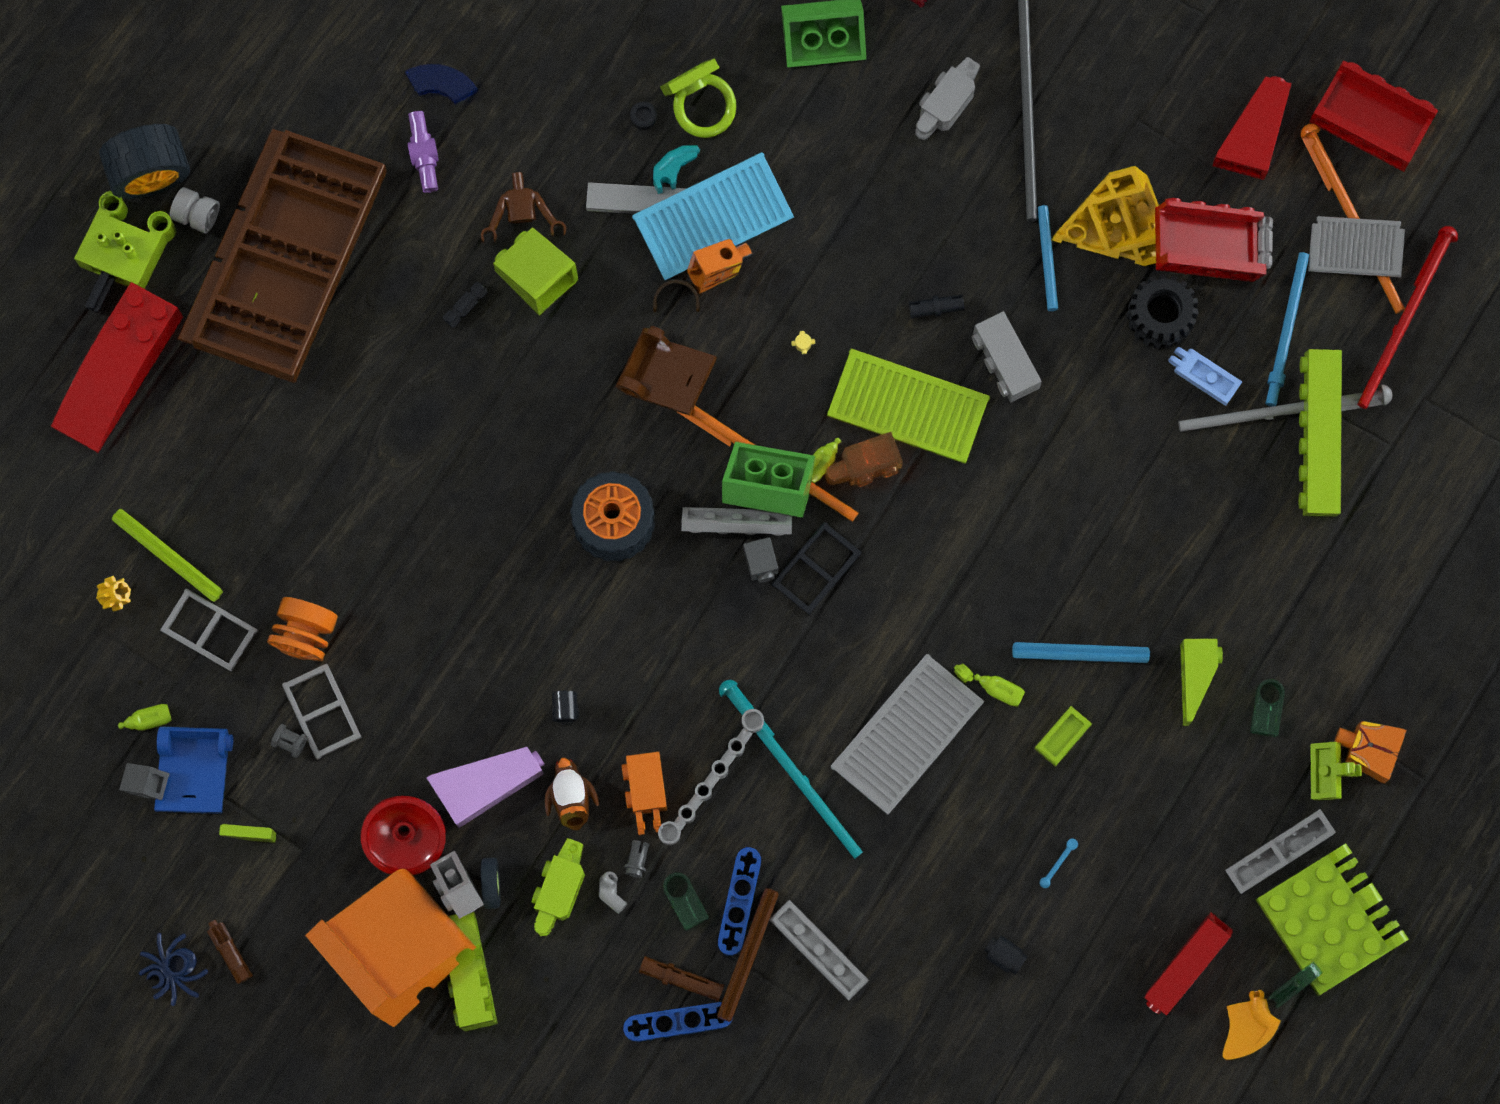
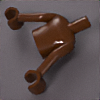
[481,172,566,243]

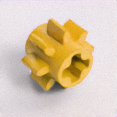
[96,576,131,612]

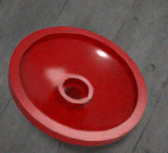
[361,796,446,875]

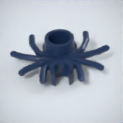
[139,933,208,1006]

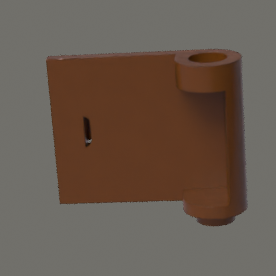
[616,326,717,415]

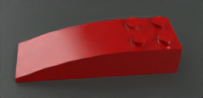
[51,282,183,453]

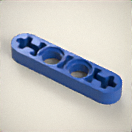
[718,847,761,956]
[623,1002,733,1042]

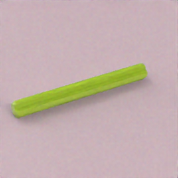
[112,509,223,602]

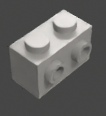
[430,851,484,919]

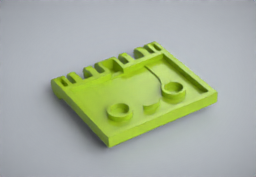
[1256,844,1409,996]

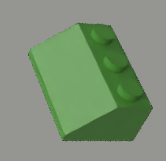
[781,0,866,67]
[722,442,815,518]

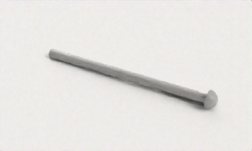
[1178,385,1393,432]

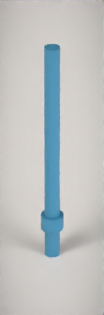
[1266,252,1309,407]

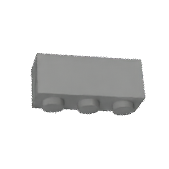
[972,311,1042,402]

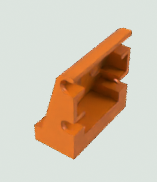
[305,869,476,1027]

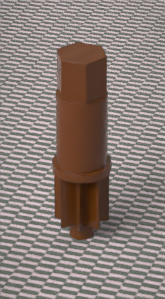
[207,920,253,984]

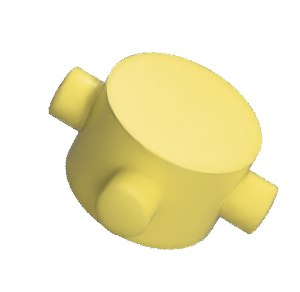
[791,331,815,354]

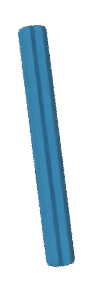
[1012,642,1150,663]

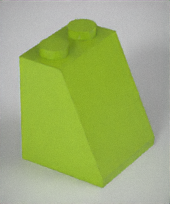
[493,227,578,316]

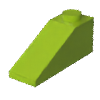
[1180,639,1223,726]

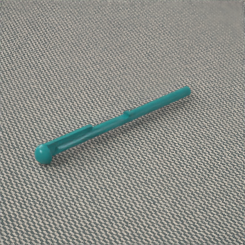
[719,680,863,859]

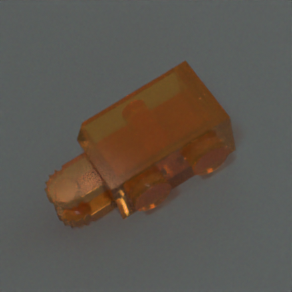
[825,432,903,487]

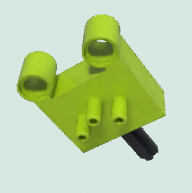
[74,191,176,313]

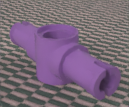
[408,111,439,193]

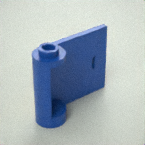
[154,727,233,814]

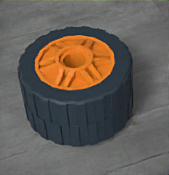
[571,471,655,561]

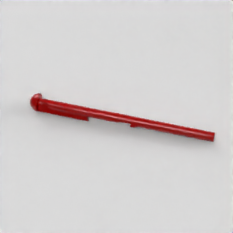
[1357,226,1458,409]

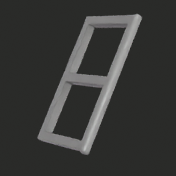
[161,589,257,671]
[282,664,362,760]

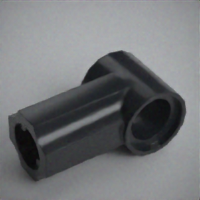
[552,691,579,725]

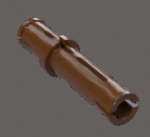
[639,956,724,1002]

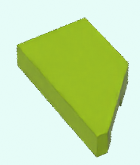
[219,824,276,843]

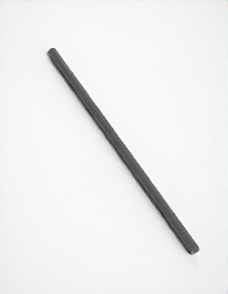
[1018,0,1038,222]

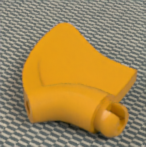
[1223,990,1281,1060]

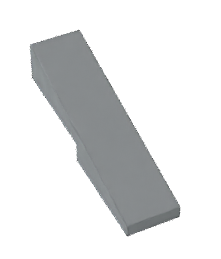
[1225,809,1336,894]

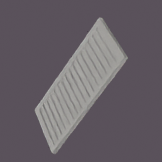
[831,654,984,815]

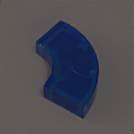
[405,64,478,104]

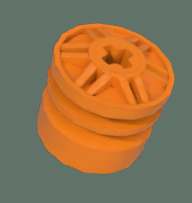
[267,597,338,661]

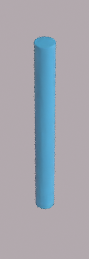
[1037,205,1058,311]

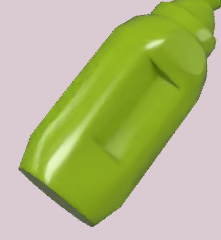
[811,438,841,483]
[974,674,1025,707]
[118,704,172,731]

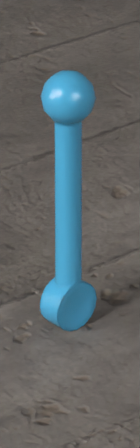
[1040,839,1078,888]

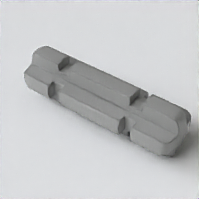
[1258,216,1273,269]

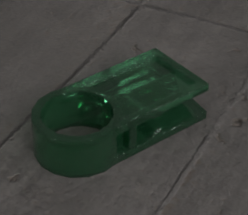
[1250,679,1285,737]
[663,872,709,931]
[1268,961,1323,1009]

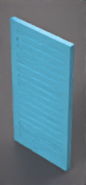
[632,152,794,280]

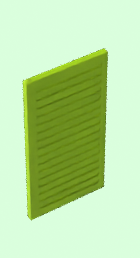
[827,349,990,464]

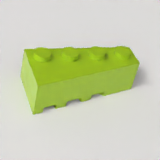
[447,912,498,1031]

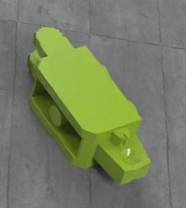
[532,838,585,937]

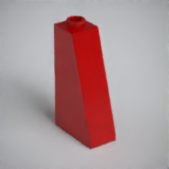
[1212,76,1292,180]
[1144,912,1233,1016]

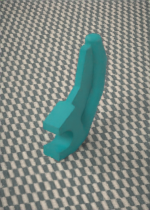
[653,145,700,194]

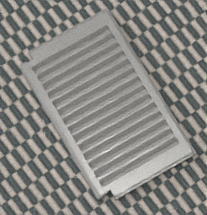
[1308,216,1405,277]

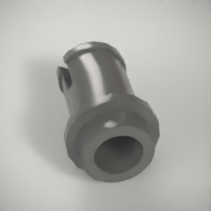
[624,840,650,878]

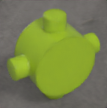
[954,663,973,683]

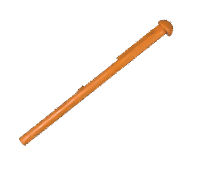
[1301,124,1405,314]
[677,406,858,522]

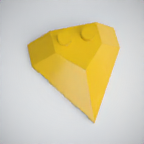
[1051,166,1159,266]

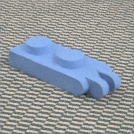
[1168,347,1242,406]

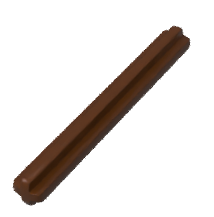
[717,888,779,1022]

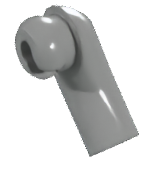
[599,871,627,914]

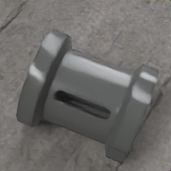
[271,724,307,758]

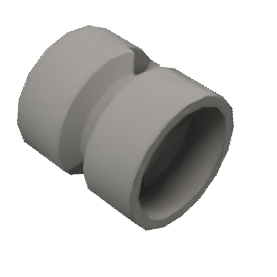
[170,187,220,233]

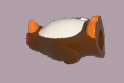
[545,758,599,831]

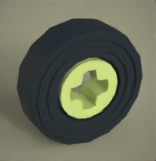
[481,858,501,909]

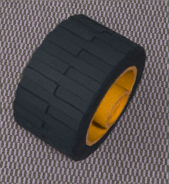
[99,124,190,199]

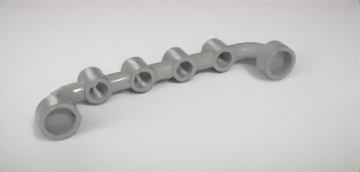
[658,709,764,845]

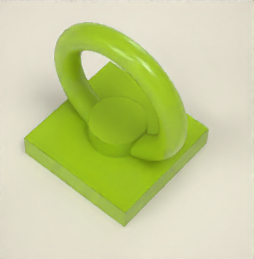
[660,58,736,138]

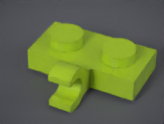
[1311,742,1362,801]

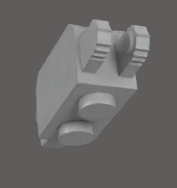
[915,57,980,141]

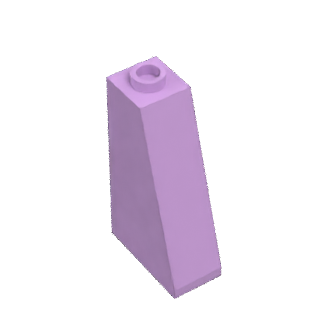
[427,747,545,828]

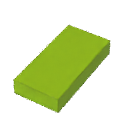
[1034,706,1092,767]

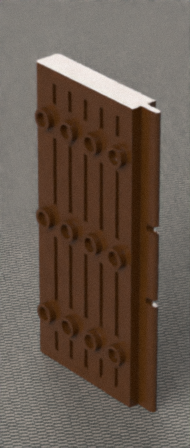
[178,129,387,383]

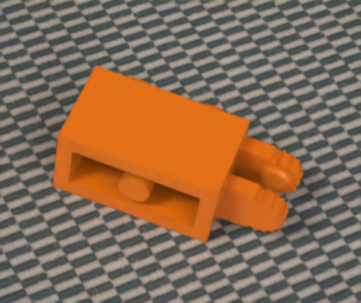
[622,752,667,835]

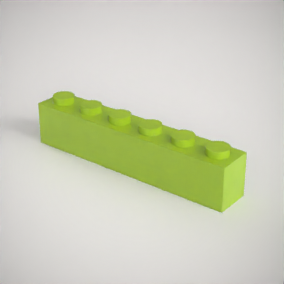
[1299,349,1342,517]

